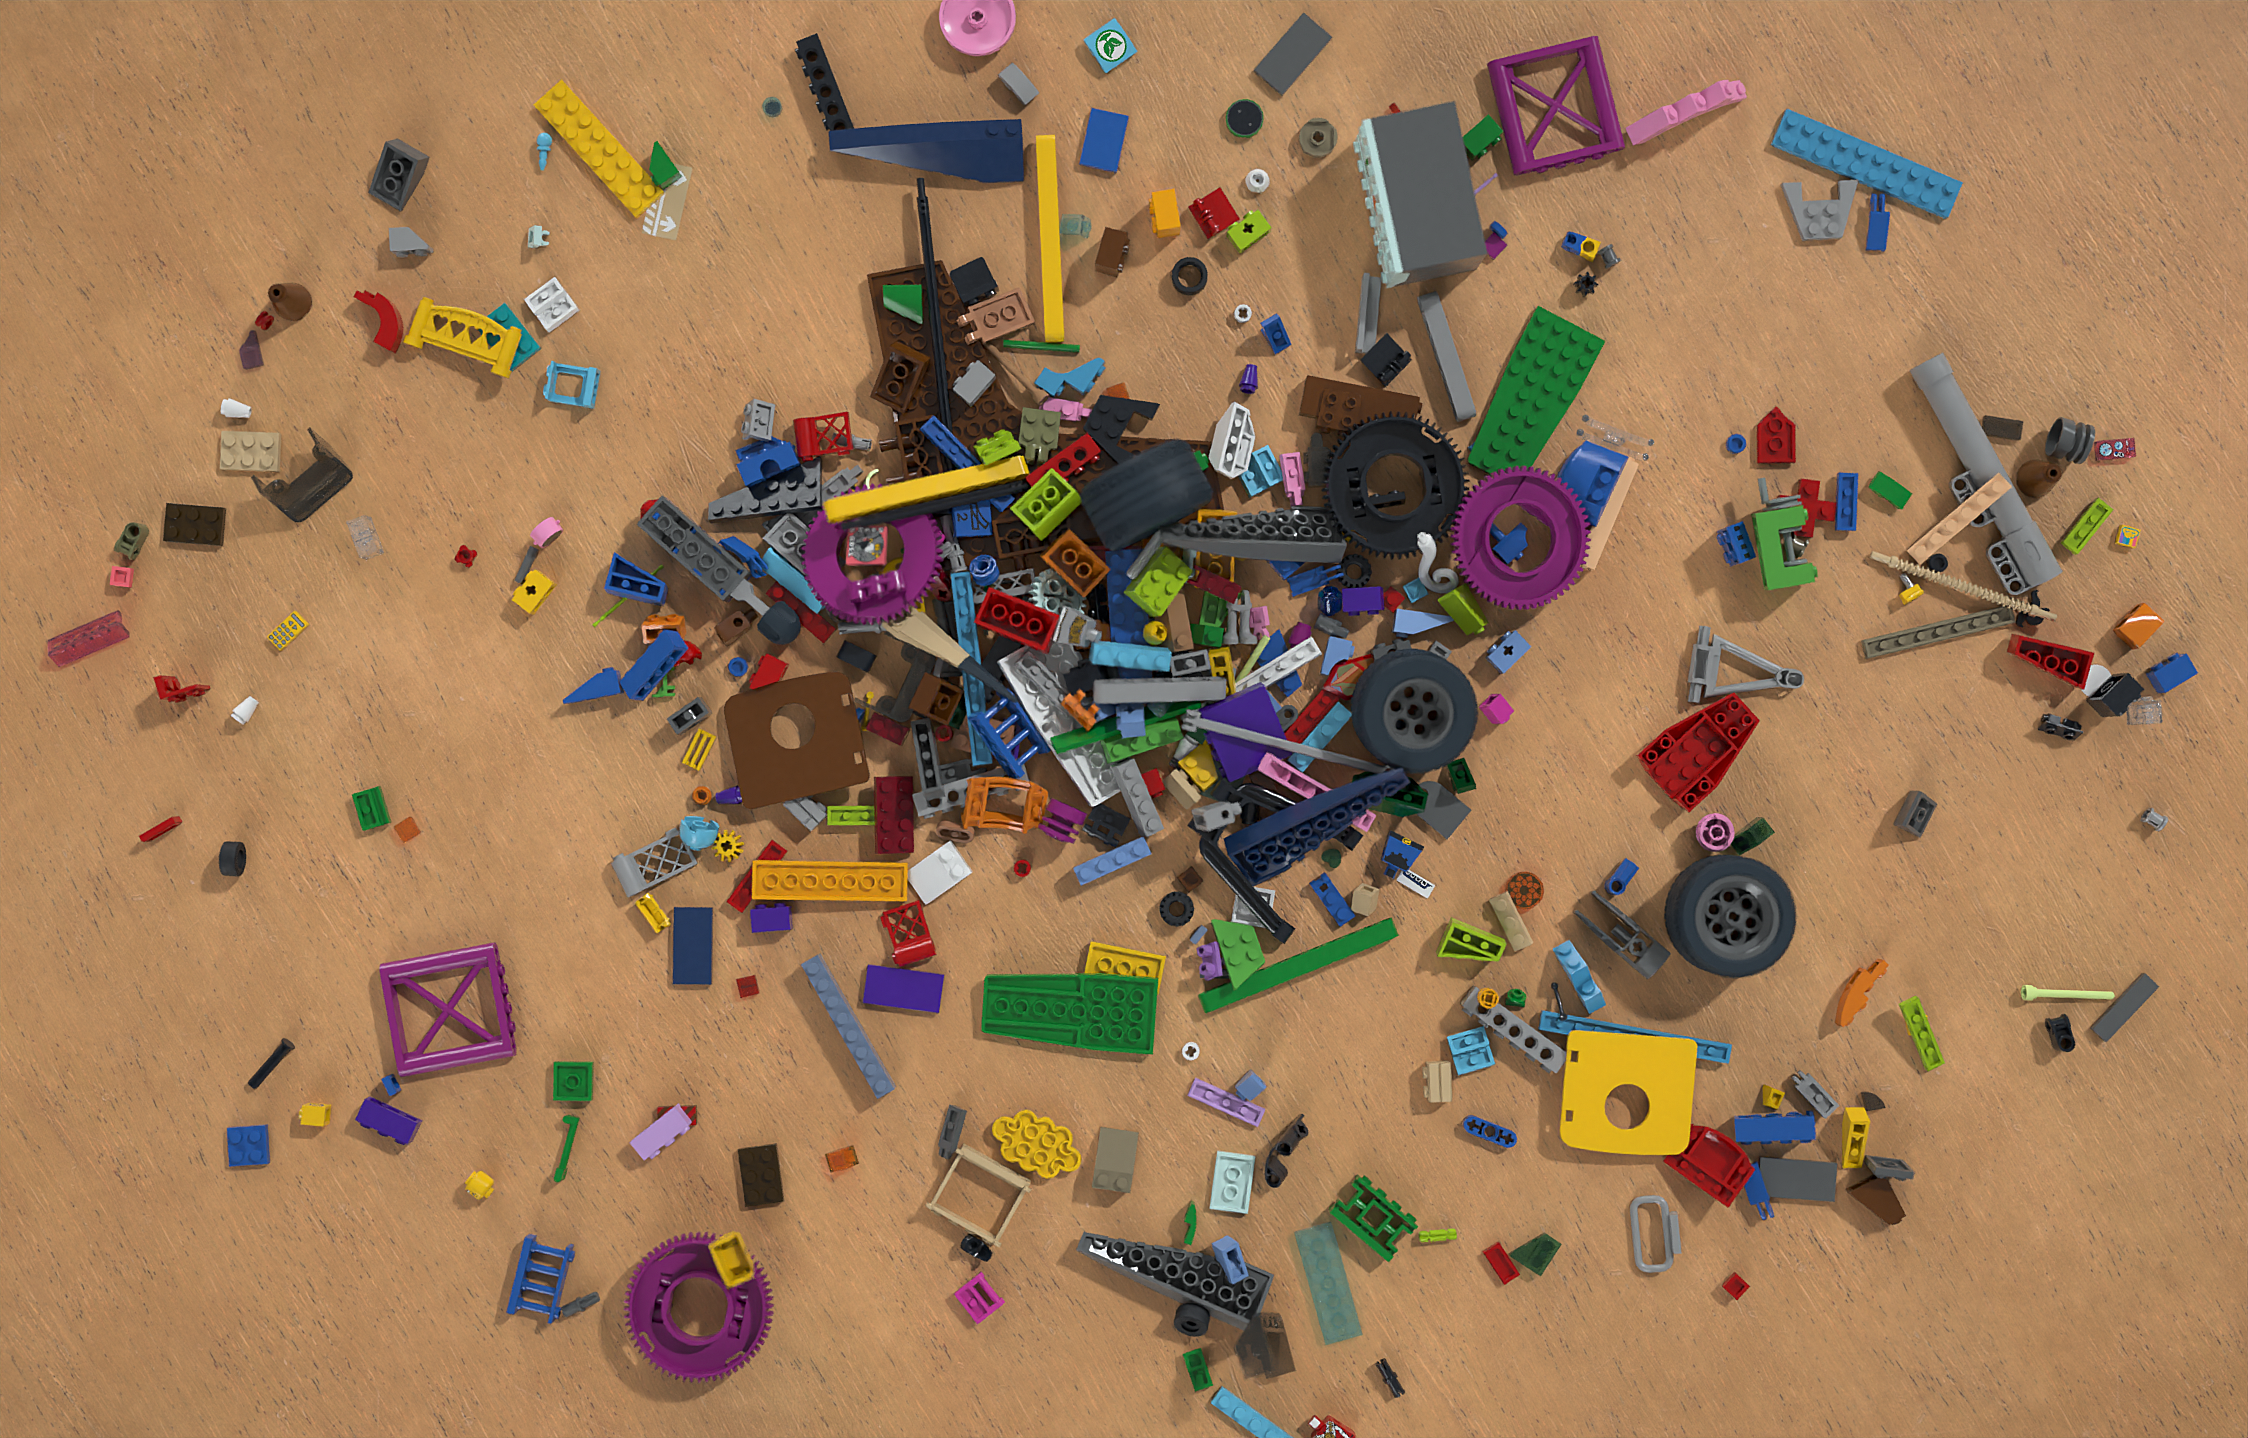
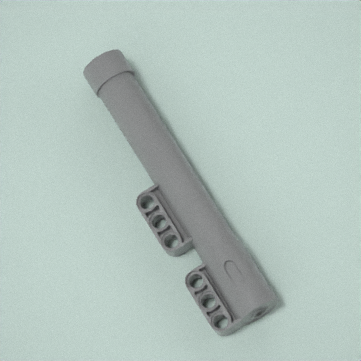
[1909,353,2063,595]

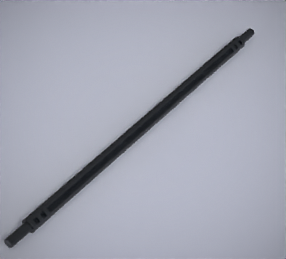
[916,178,955,472]

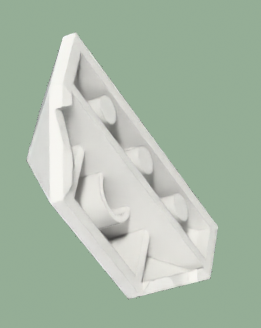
[1209,402,1255,479]

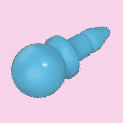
[537,133,552,171]

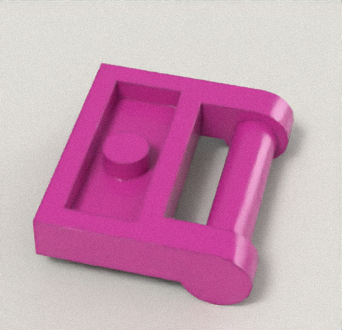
[954,1271,1005,1324]

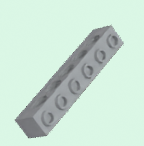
[912,764,1030,819]
[1460,985,1567,1074]

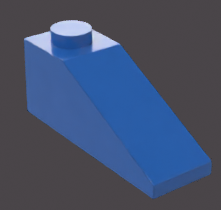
[563,667,624,704]

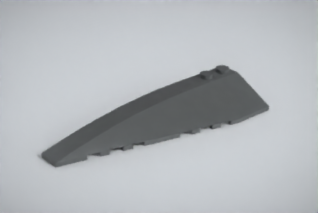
[1158,506,1347,563]
[1076,1232,1274,1334]

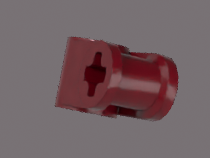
[930,569,952,601]

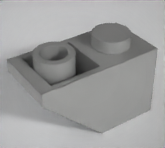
[389,227,433,257]

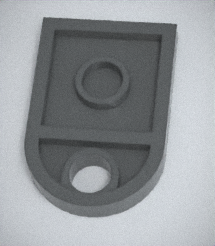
[1416,781,1471,839]

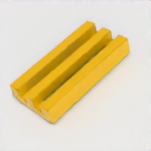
[682,728,717,771]

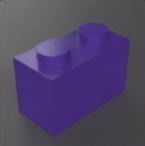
[1342,587,1384,616]
[750,902,793,933]

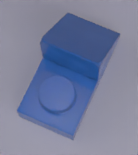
[1260,313,1292,354]

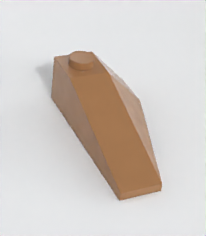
[1153,586,1194,653]

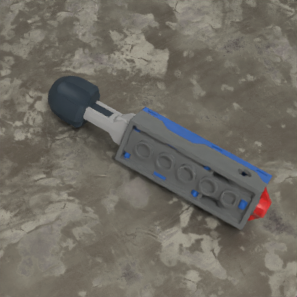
[637,495,801,645]

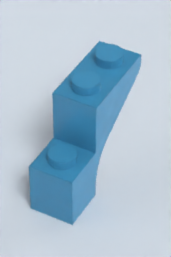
[1034,358,1106,398]
[1553,940,1606,1014]

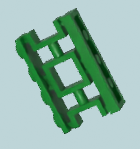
[1328,1174,1418,1262]

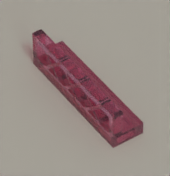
[48,610,130,667]

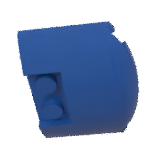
[1557,441,1629,527]

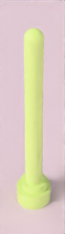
[2021,985,2115,1001]

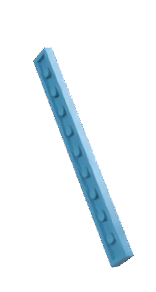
[951,571,993,766]
[1538,1010,1732,1064]

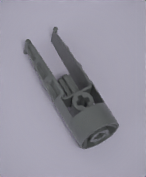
[1573,891,1671,979]

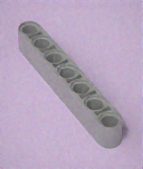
[1417,291,1476,422]
[1094,677,1226,703]

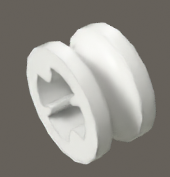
[1234,304,1252,323]
[1182,1042,1200,1060]

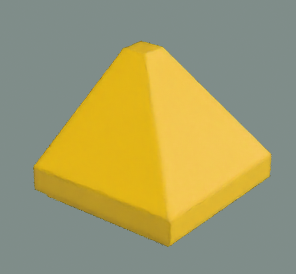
[1762,1084,1785,1111]

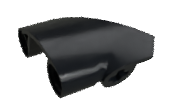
[1265,1114,1308,1188]

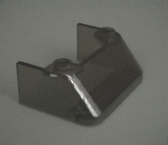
[251,428,353,522]
[854,631,936,722]
[1235,1312,1296,1380]

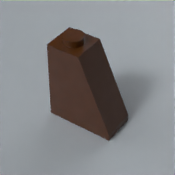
[1845,1174,1906,1225]

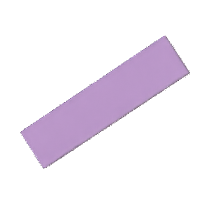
[1188,1077,1266,1127]

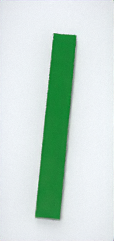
[1050,700,1202,754]

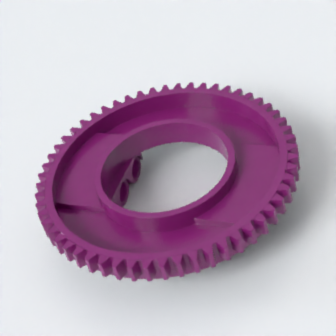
[1451,466,1591,610]
[801,484,944,625]

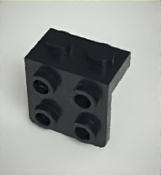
[949,257,999,307]

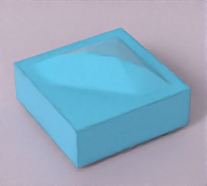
[1402,578,1428,603]

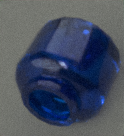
[1317,586,1342,616]

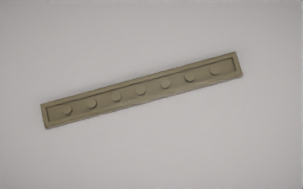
[1861,605,2016,659]

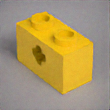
[512,569,557,615]

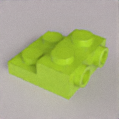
[973,429,1021,465]

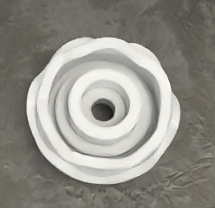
[1245,169,1269,193]

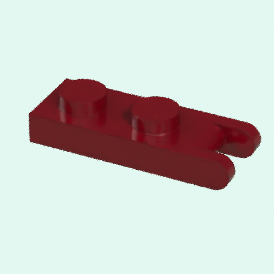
[1187,564,1242,604]

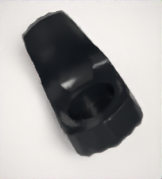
[960,1234,993,1262]

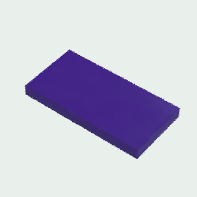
[863,964,944,1013]

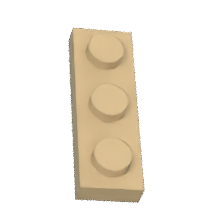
[1489,891,1533,951]

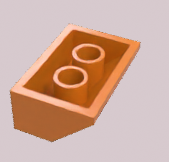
[1040,529,1111,597]

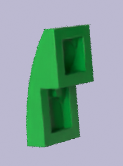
[1868,471,1912,510]
[1184,1201,1197,1245]
[1183,1348,1213,1392]

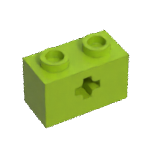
[1226,210,1272,254]

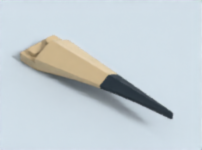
[882,606,1018,703]

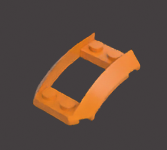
[961,777,1048,834]

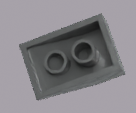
[368,138,430,211]

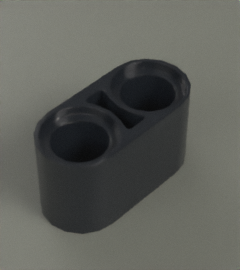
[836,640,877,673]

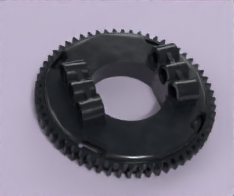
[1321,411,1470,560]

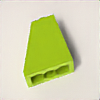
[1437,583,1489,635]

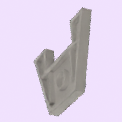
[1781,180,1858,241]

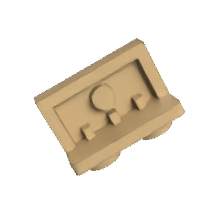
[1162,769,1202,809]

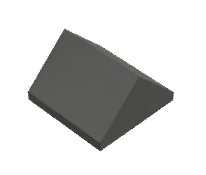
[1893,790,1937,838]

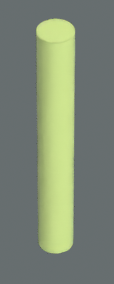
[1235,635,1270,683]

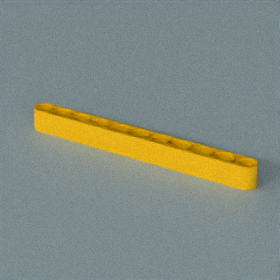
[1036,135,1065,343]
[823,456,1030,523]

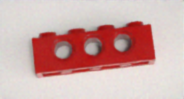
[1025,433,1101,487]

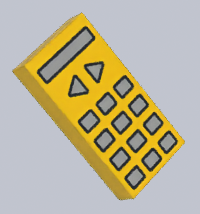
[267,610,310,651]

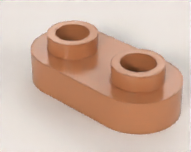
[936,821,975,843]

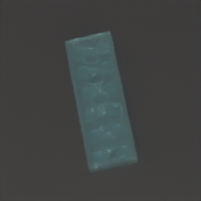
[1294,1222,1363,1345]

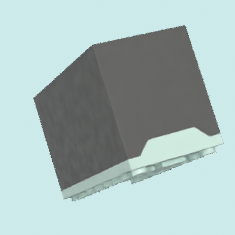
[1353,101,1487,288]

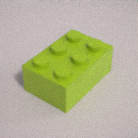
[1124,546,1193,617]

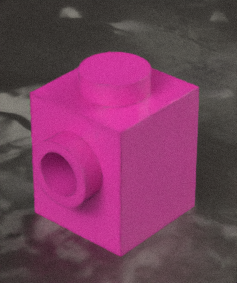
[1479,694,1514,724]

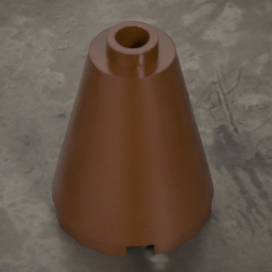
[268,282,312,321]
[2016,459,2062,498]

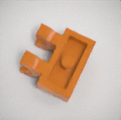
[1061,690,1099,731]

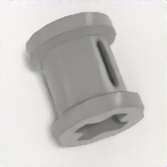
[2141,807,2168,832]

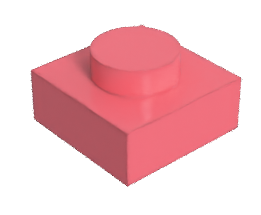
[110,566,134,588]

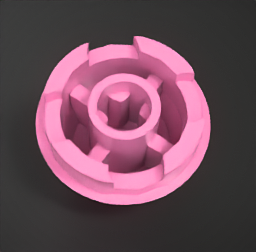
[1696,813,1734,852]

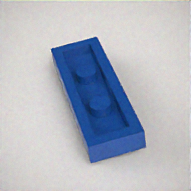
[1835,472,1858,531]

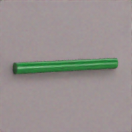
[1003,340,1080,353]

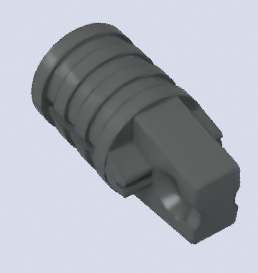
[1314,613,1349,638]

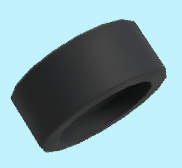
[1171,257,1208,295]

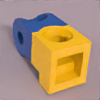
[1561,232,1601,263]

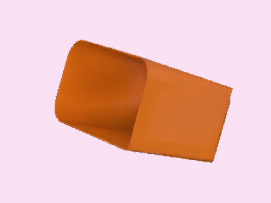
[2112,603,2164,650]

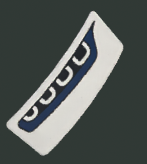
[1397,870,1435,898]

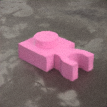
[1249,606,1270,640]

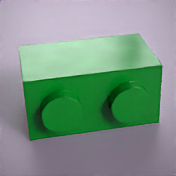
[1463,114,1503,161]

